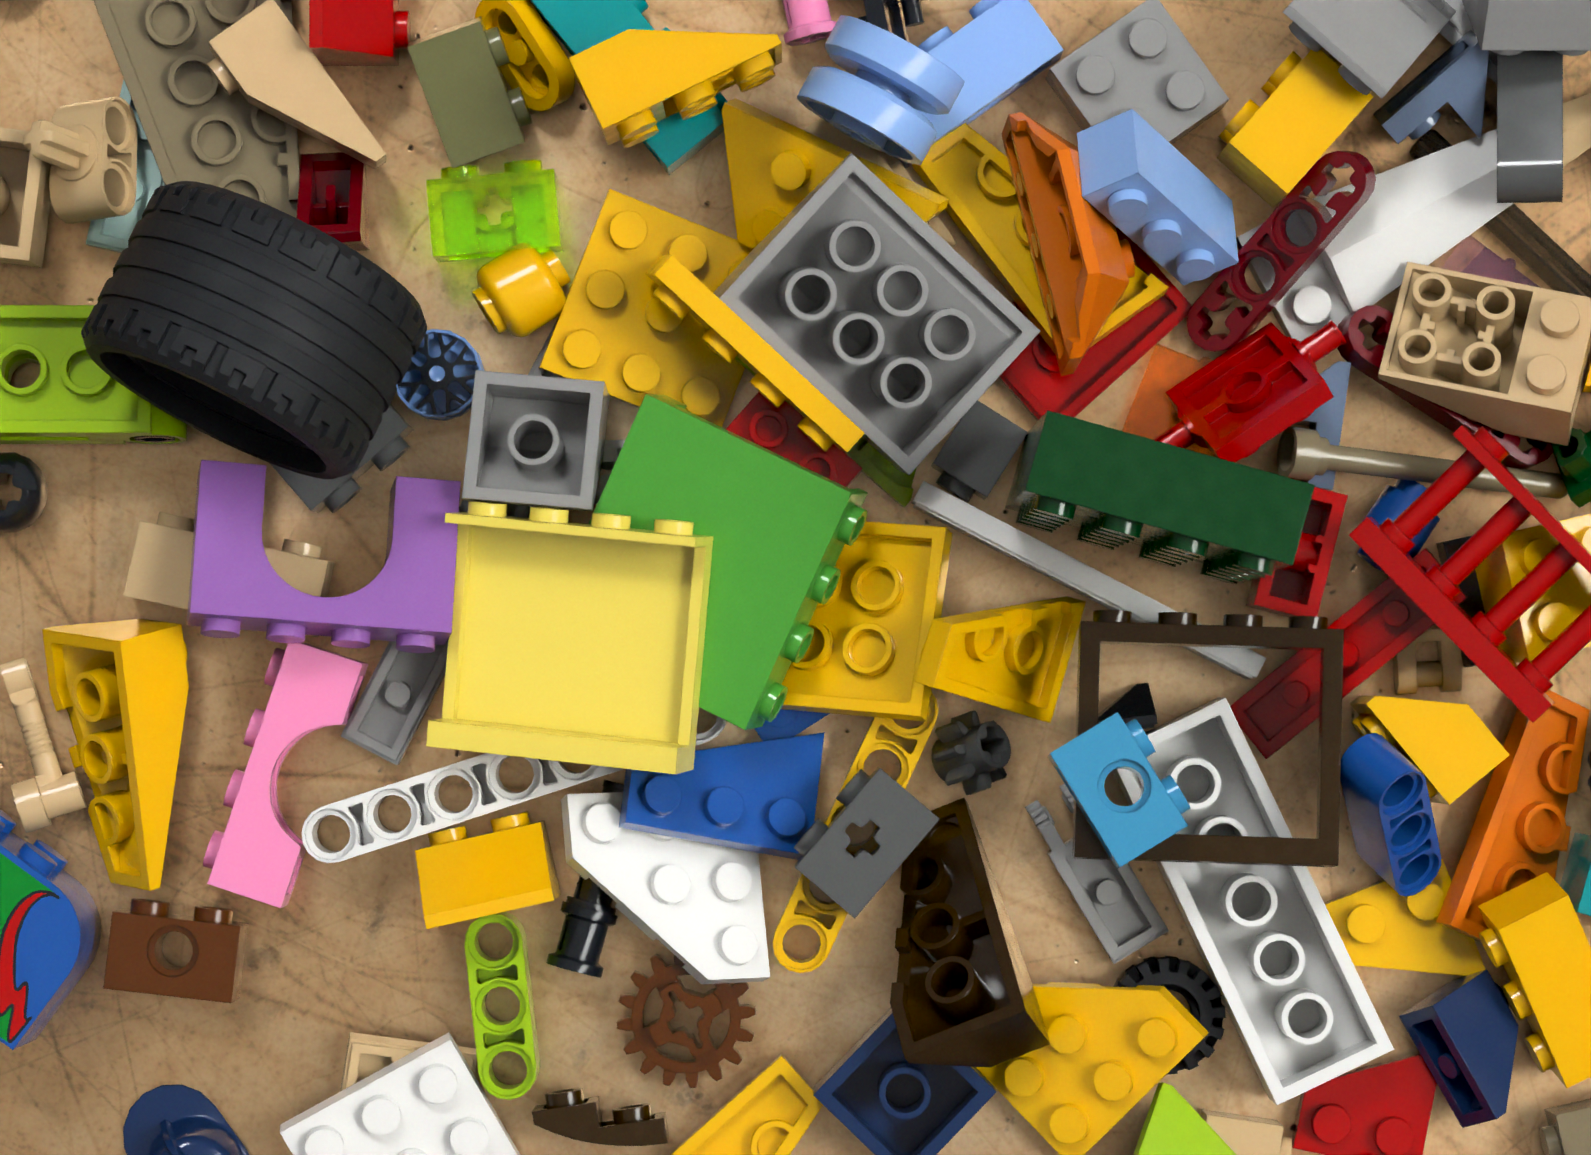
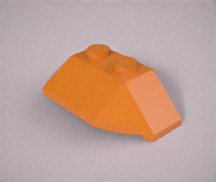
[1001,112,1135,376]

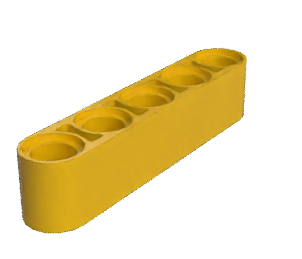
[773,691,939,973]

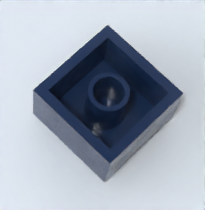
[813,1007,997,1155]

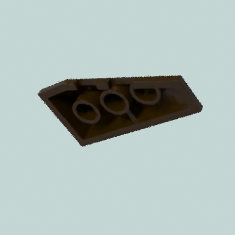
[890,798,1050,1067]

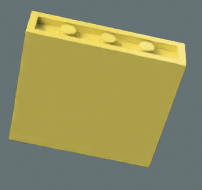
[426,501,714,774]

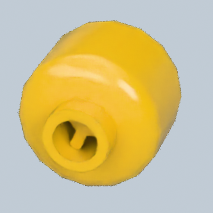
[472,243,571,338]

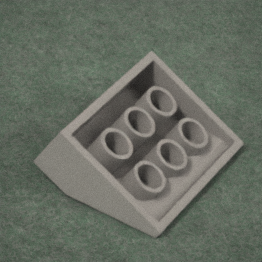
[714,153,1040,475]

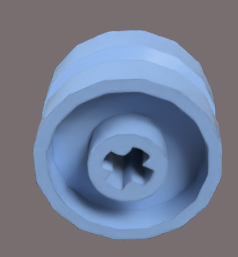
[797,15,965,165]

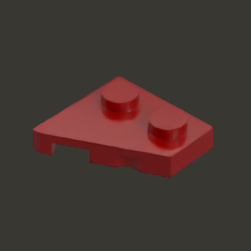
[1292,1053,1437,1155]

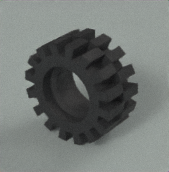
[1113,955,1226,1074]

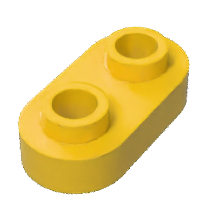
[475,0,575,111]

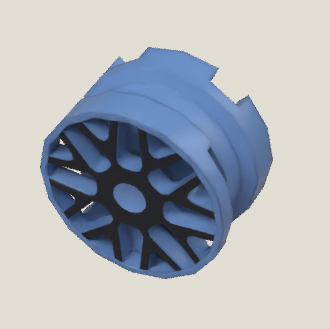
[396,329,485,421]

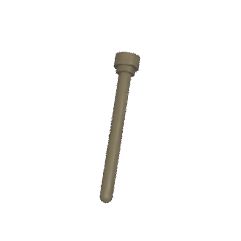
[1277,426,1568,499]

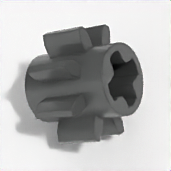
[931,711,1011,795]

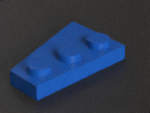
[619,732,825,860]

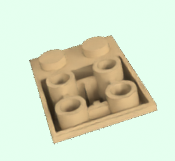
[1378,262,1591,446]

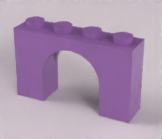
[187,460,461,653]

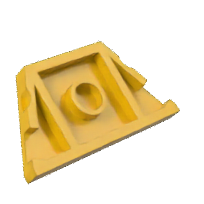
[722,98,949,249]

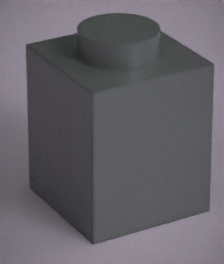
[931,400,1028,503]

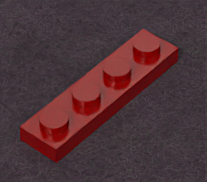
[1230,548,1468,759]

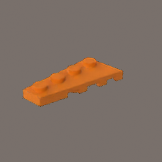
[1436,690,1590,943]

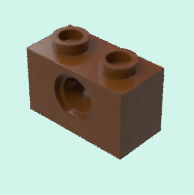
[103,898,248,1003]

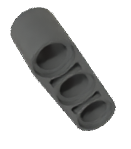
[1497,51,1563,203]

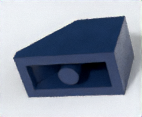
[1399,969,1519,1128]

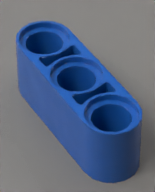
[1340,733,1442,897]

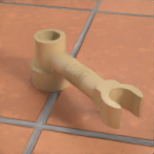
[0,657,87,833]

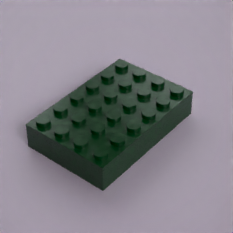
[1005,410,1315,584]

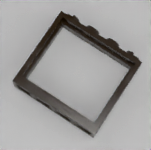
[1072,610,1344,867]

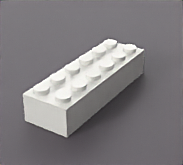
[1113,698,1394,1105]

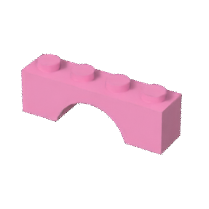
[203,642,369,908]

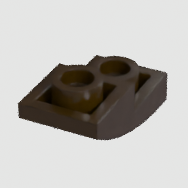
[532,1088,669,1146]

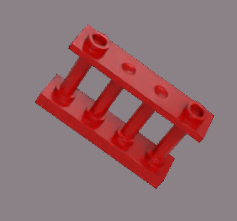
[1349,425,1591,723]

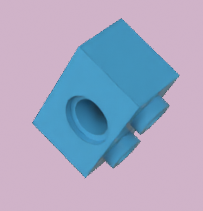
[1048,712,1191,869]

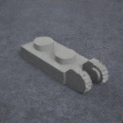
[1025,784,1169,964]

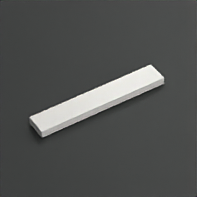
[912,481,1266,679]

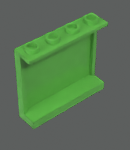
[589,394,868,730]

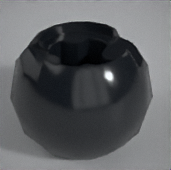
[0,452,47,533]

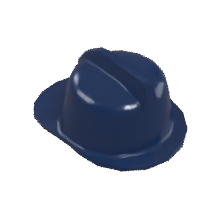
[123,1085,249,1155]

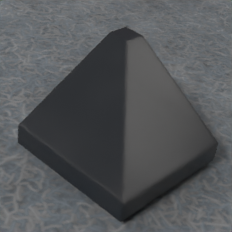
[1098,683,1158,729]

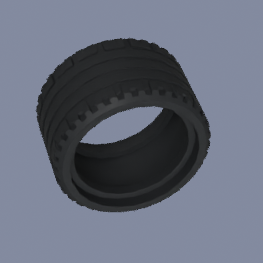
[81,181,427,479]

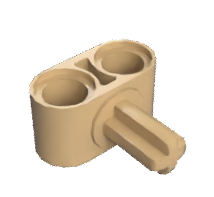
[23,96,137,224]

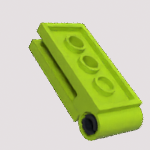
[0,305,187,444]

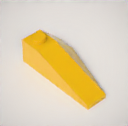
[42,619,189,891]

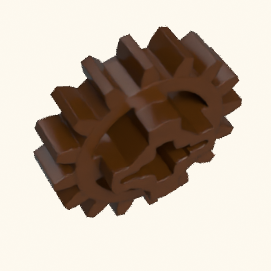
[617,954,756,1088]

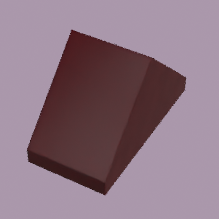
[296,152,370,251]

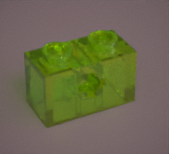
[426,160,564,263]

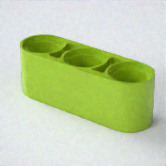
[464,912,540,1100]

